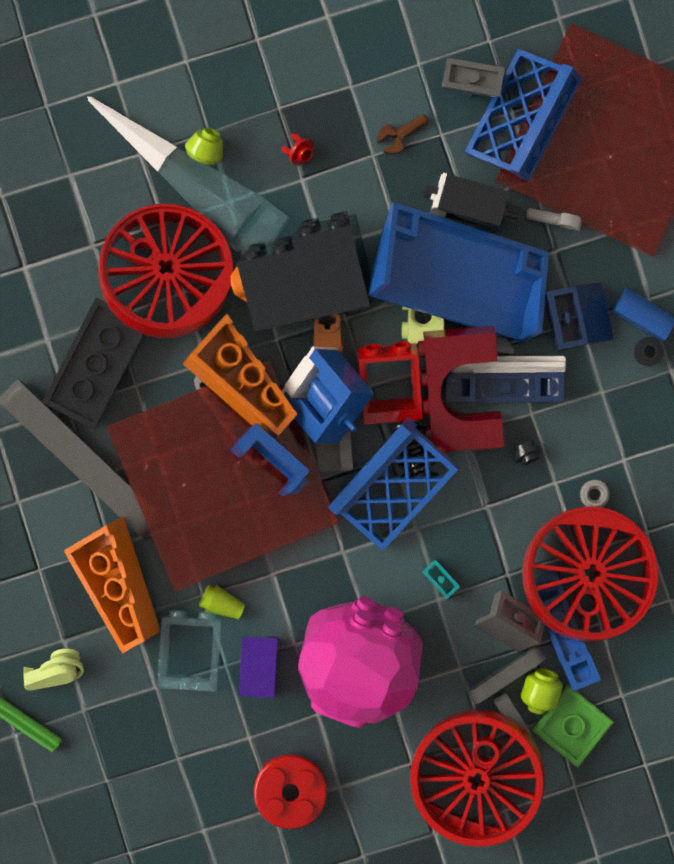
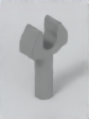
[526,208,582,231]

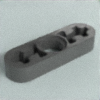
[467,645,547,704]

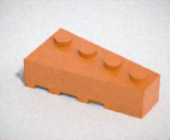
[183,314,297,439]
[64,516,161,654]

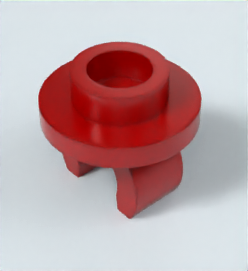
[281,134,314,166]

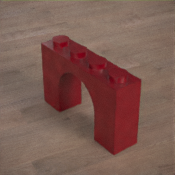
[418,326,504,452]

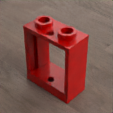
[357,341,423,425]

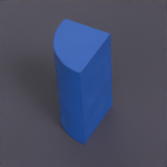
[611,287,674,343]

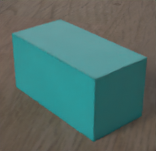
[422,559,460,599]

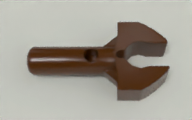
[377,114,429,154]

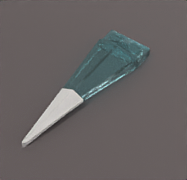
[87,97,290,255]

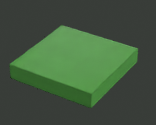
[531,684,614,768]

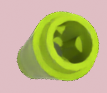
[199,585,245,620]

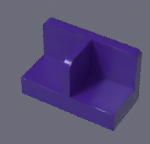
[239,636,278,698]

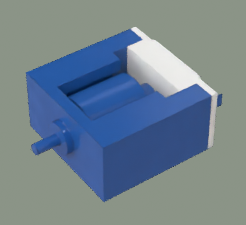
[282,346,374,444]

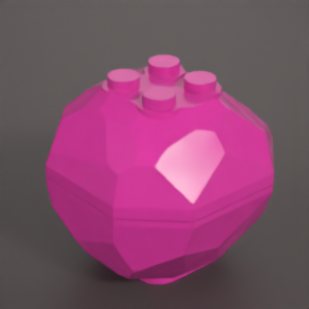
[298,596,423,728]

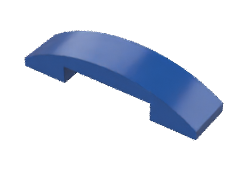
[535,571,601,692]

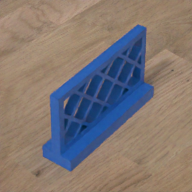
[465,49,583,182]
[328,417,460,551]

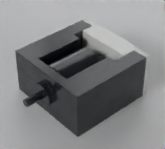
[423,173,520,233]

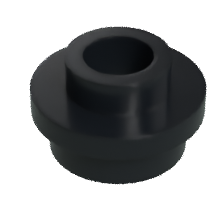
[634,337,664,367]
[513,440,542,465]

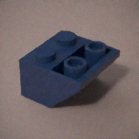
[545,282,614,352]

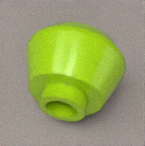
[185,128,223,165]

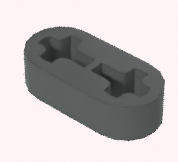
[493,693,535,748]

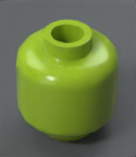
[521,668,563,714]

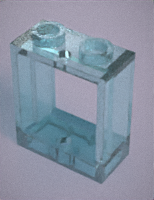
[157,610,223,692]

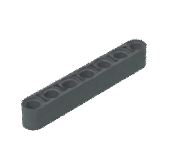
[0,378,164,539]

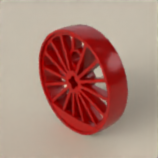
[98,204,233,338]
[522,507,658,642]
[410,709,546,847]

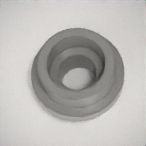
[580,480,610,508]

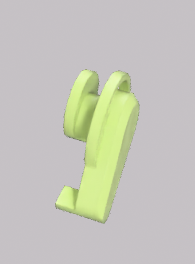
[23,649,84,691]

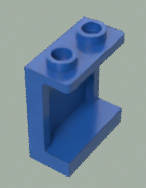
[230,423,310,497]

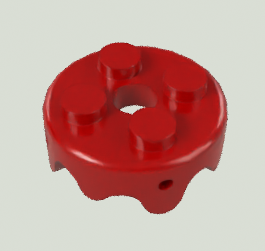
[254,753,327,829]

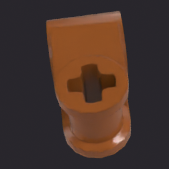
[313,313,343,355]

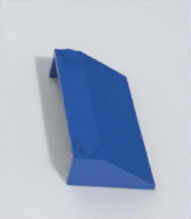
[368,202,549,343]

